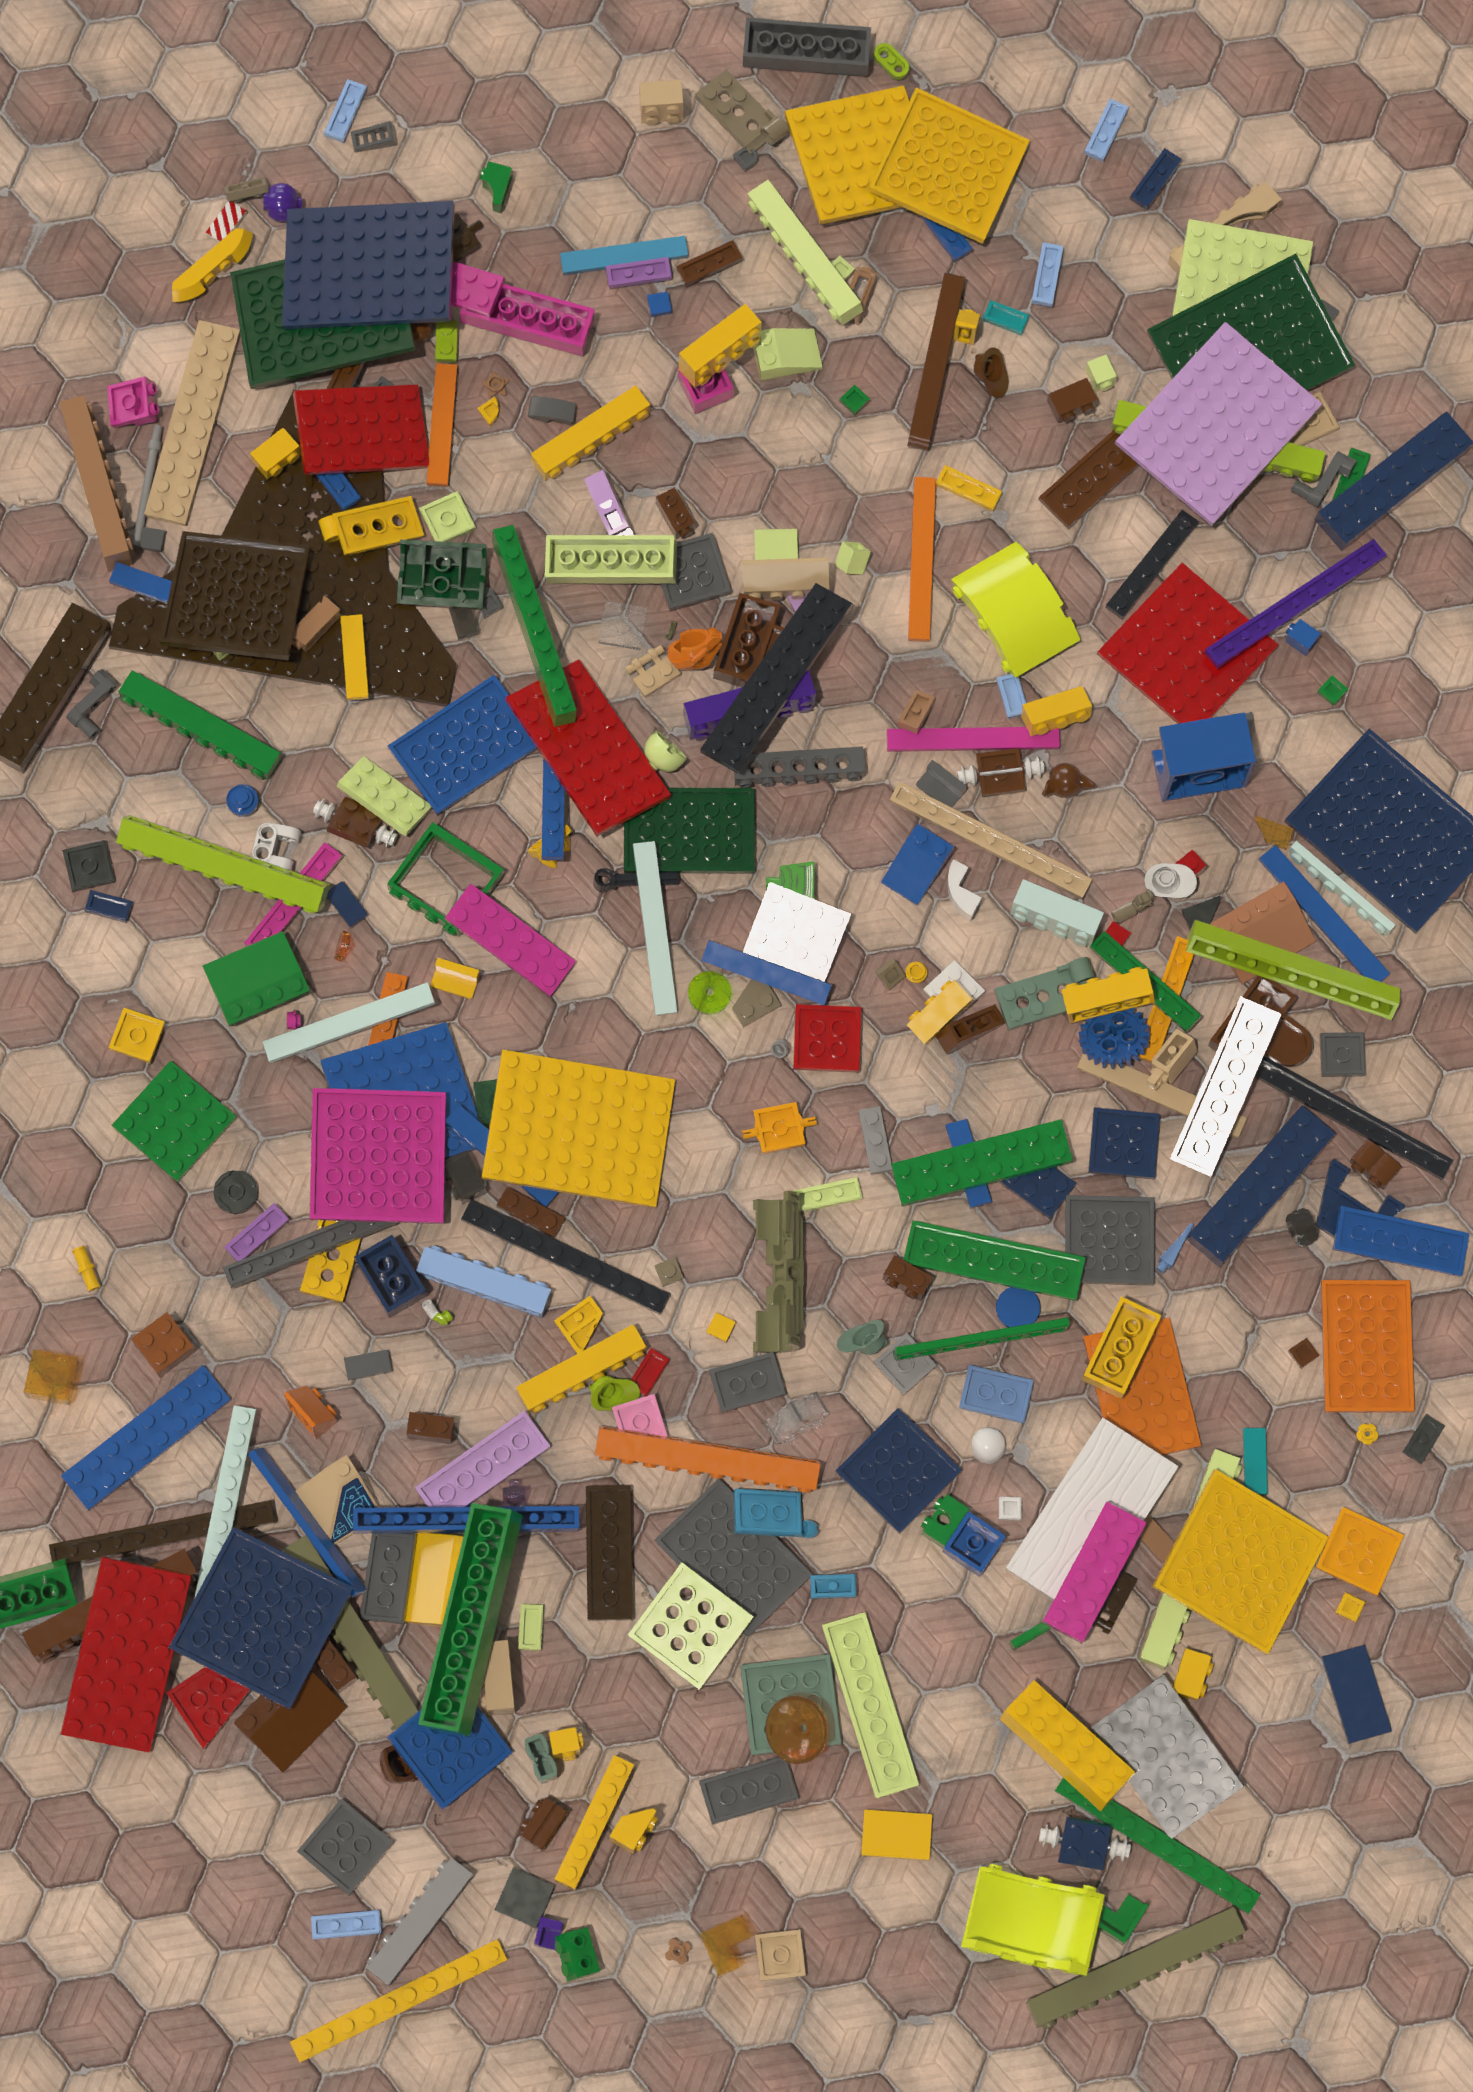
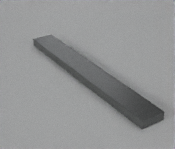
[223,1221,397,1289]

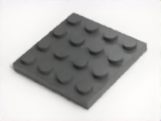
[1065,1195,1154,1286]

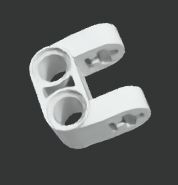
[252,823,301,871]

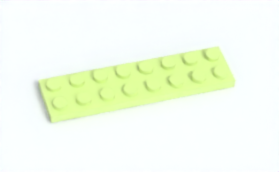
[822,1612,919,1799]

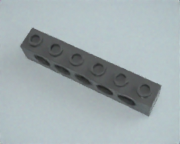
[734,746,865,788]

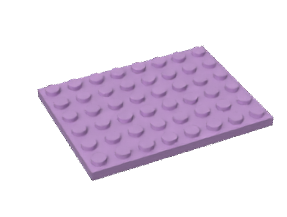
[1114,322,1322,526]

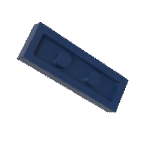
[1130,148,1182,210]

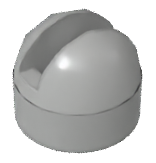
[771,1039,790,1058]

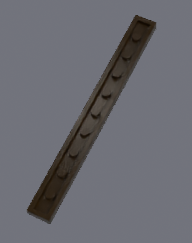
[49,1500,275,1565]

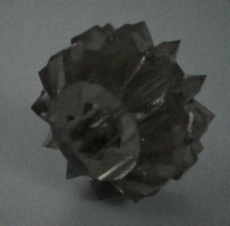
[1286,1208,1319,1247]

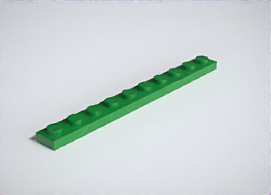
[1055,1778,1260,1915]

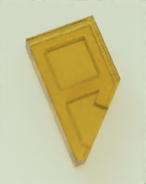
[1254,815,1294,850]

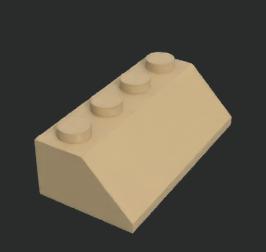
[742,557,830,600]

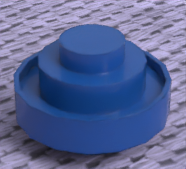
[226,784,258,817]

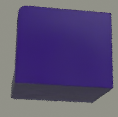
[534,1917,563,1950]

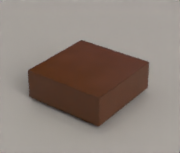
[1288,1338,1320,1369]

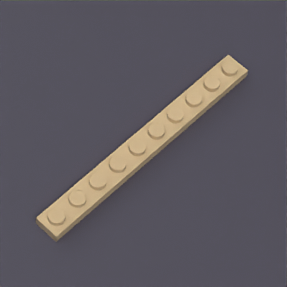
[889,781,1092,900]

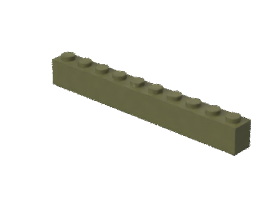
[283,1535,418,1731]
[1025,1907,1245,2030]

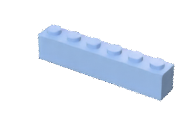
[416,1246,551,1318]

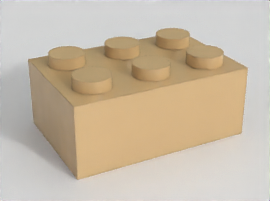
[481,1640,515,1716]

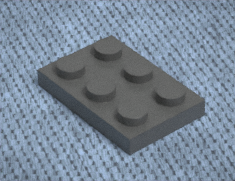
[709,1352,786,1413]

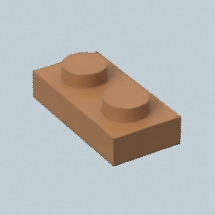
[898,690,935,734]

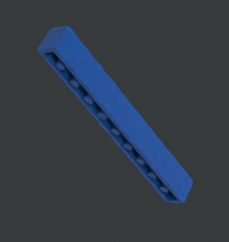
[353,1506,579,1534]

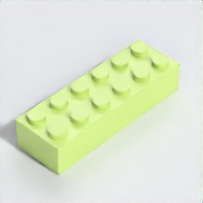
[545,535,677,584]

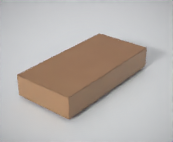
[1139,1514,1174,1563]

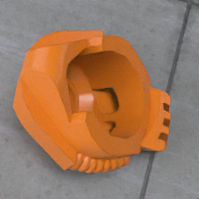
[668,627,722,670]

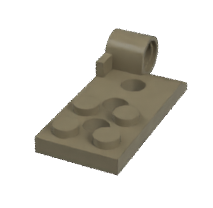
[695,69,789,155]

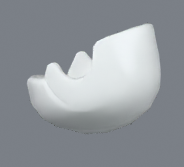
[972,1427,1005,1464]

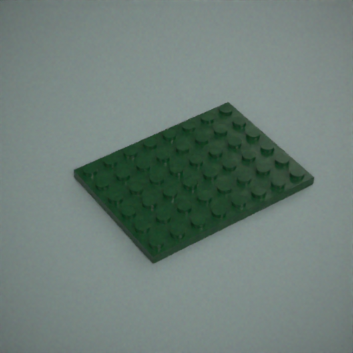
[1146,253,1355,391]
[230,259,416,389]

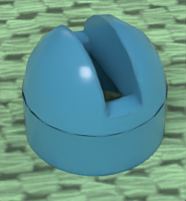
[801,1520,819,1539]

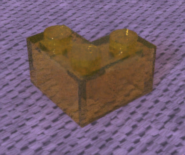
[700,1916,751,1978]

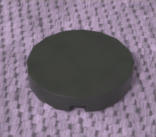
[213,1170,258,1215]

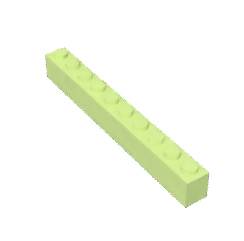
[1138,1449,1242,1670]

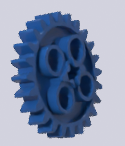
[1079,1008,1150,1069]

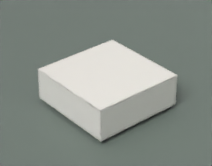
[999,1497,1021,1521]

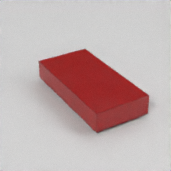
[631,1348,670,1397]

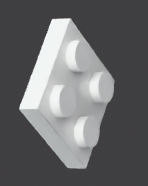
[923,960,985,1022]

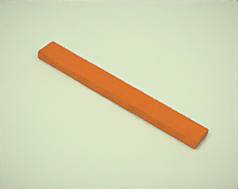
[908,477,936,642]

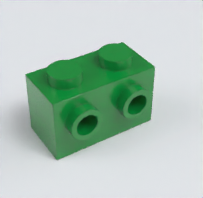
[555,1927,600,1982]

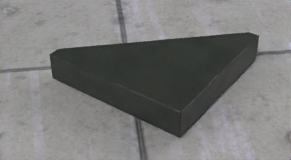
[1182,896,1221,930]

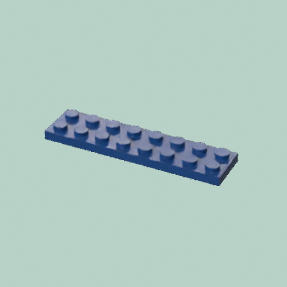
[61,1365,231,1511]

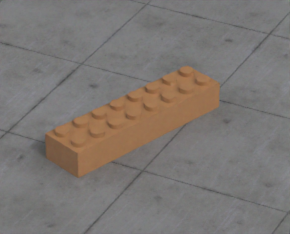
[59,395,135,572]

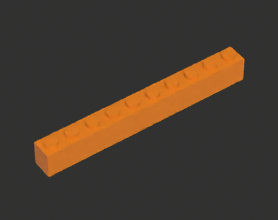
[595,1426,820,1493]

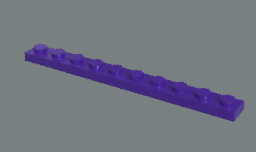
[1205,539,1386,669]

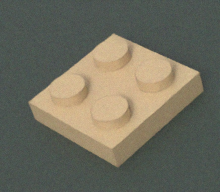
[755,1930,806,1981]

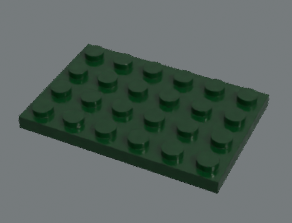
[624,788,754,874]

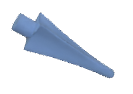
[1156,1223,1194,1274]

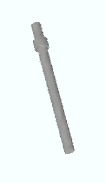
[132,424,162,548]

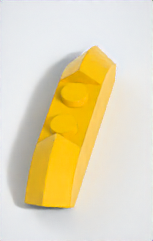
[172,228,253,302]

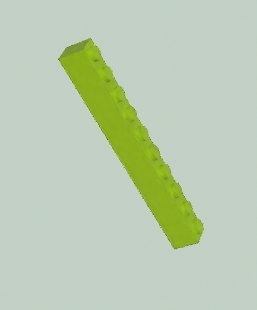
[1111,400,1325,482]
[116,815,330,913]
[1186,920,1400,1020]

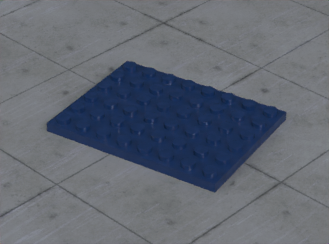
[282,201,455,329]
[1284,728,1473,934]

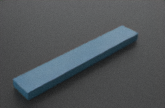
[560,236,688,275]

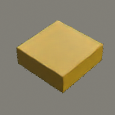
[706,1313,736,1343]
[1335,1592,1365,1623]

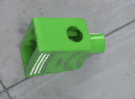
[766,861,814,899]

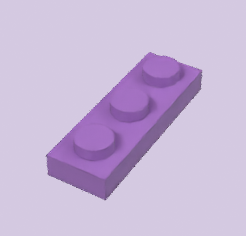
[606,257,672,289]
[224,1203,289,1261]

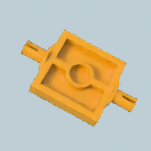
[742,1102,817,1154]

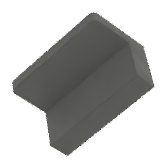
[916,760,966,808]

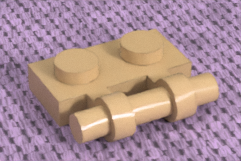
[625,645,681,698]

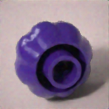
[263,183,302,222]

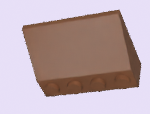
[1210,881,1316,985]

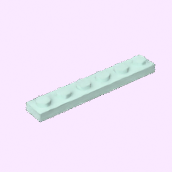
[1288,841,1395,937]

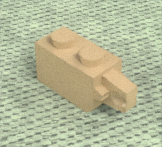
[1147,1029,1197,1091]

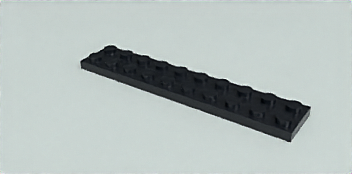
[700,583,852,773]

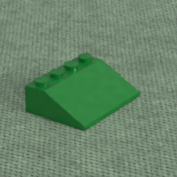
[202,931,310,1026]

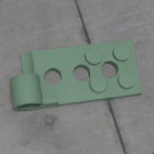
[994,957,1095,1031]

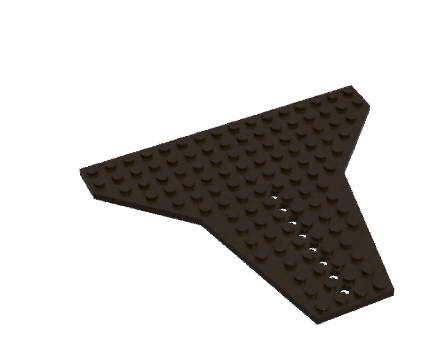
[109,390,456,707]

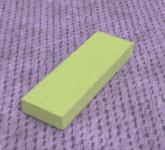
[793,1177,862,1213]

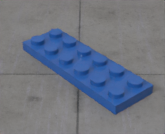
[1332,1206,1469,1277]

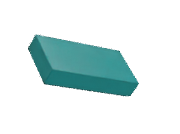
[982,300,1030,336]

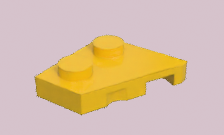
[554,1296,603,1354]

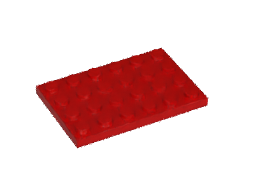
[293,384,429,475]

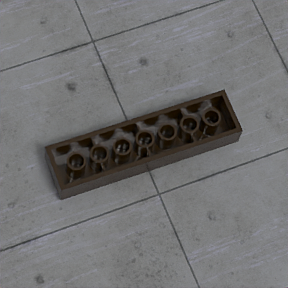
[0,602,112,774]

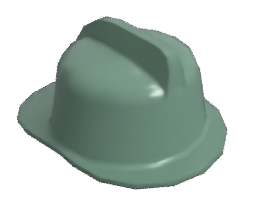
[837,1320,888,1355]

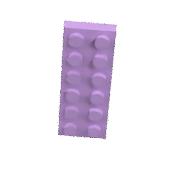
[415,1410,550,1507]

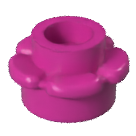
[287,1010,301,1030]

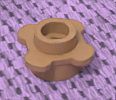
[665,1938,691,1965]

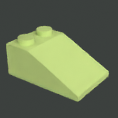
[753,328,823,381]

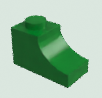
[480,161,513,213]

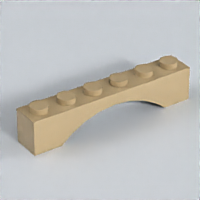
[1168,181,1282,275]

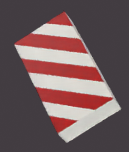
[205,201,247,243]

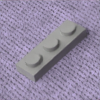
[858,1106,892,1175]

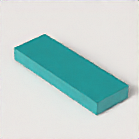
[1242,1428,1267,1495]

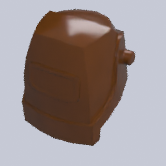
[379,1745,416,1784]

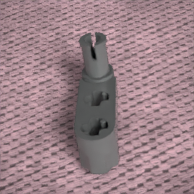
[1291,451,1357,508]
[66,669,118,739]

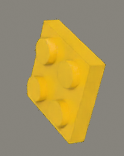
[108,1008,166,1063]

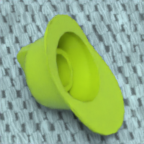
[589,1376,640,1411]

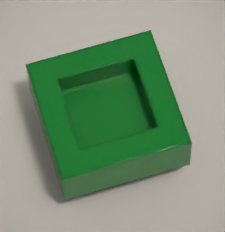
[840,385,870,416]
[1317,675,1348,706]

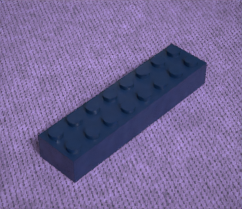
[1314,411,1473,551]
[1186,1105,1336,1268]

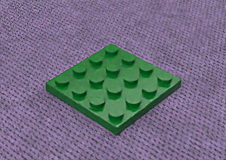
[111,1060,237,1183]

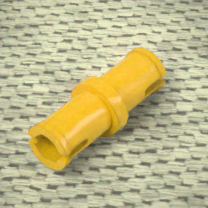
[72,1246,101,1292]

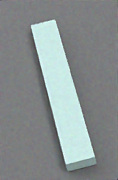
[633,841,677,1016]
[262,982,435,1063]

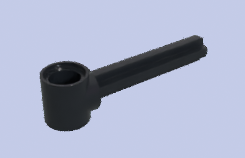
[593,868,679,893]

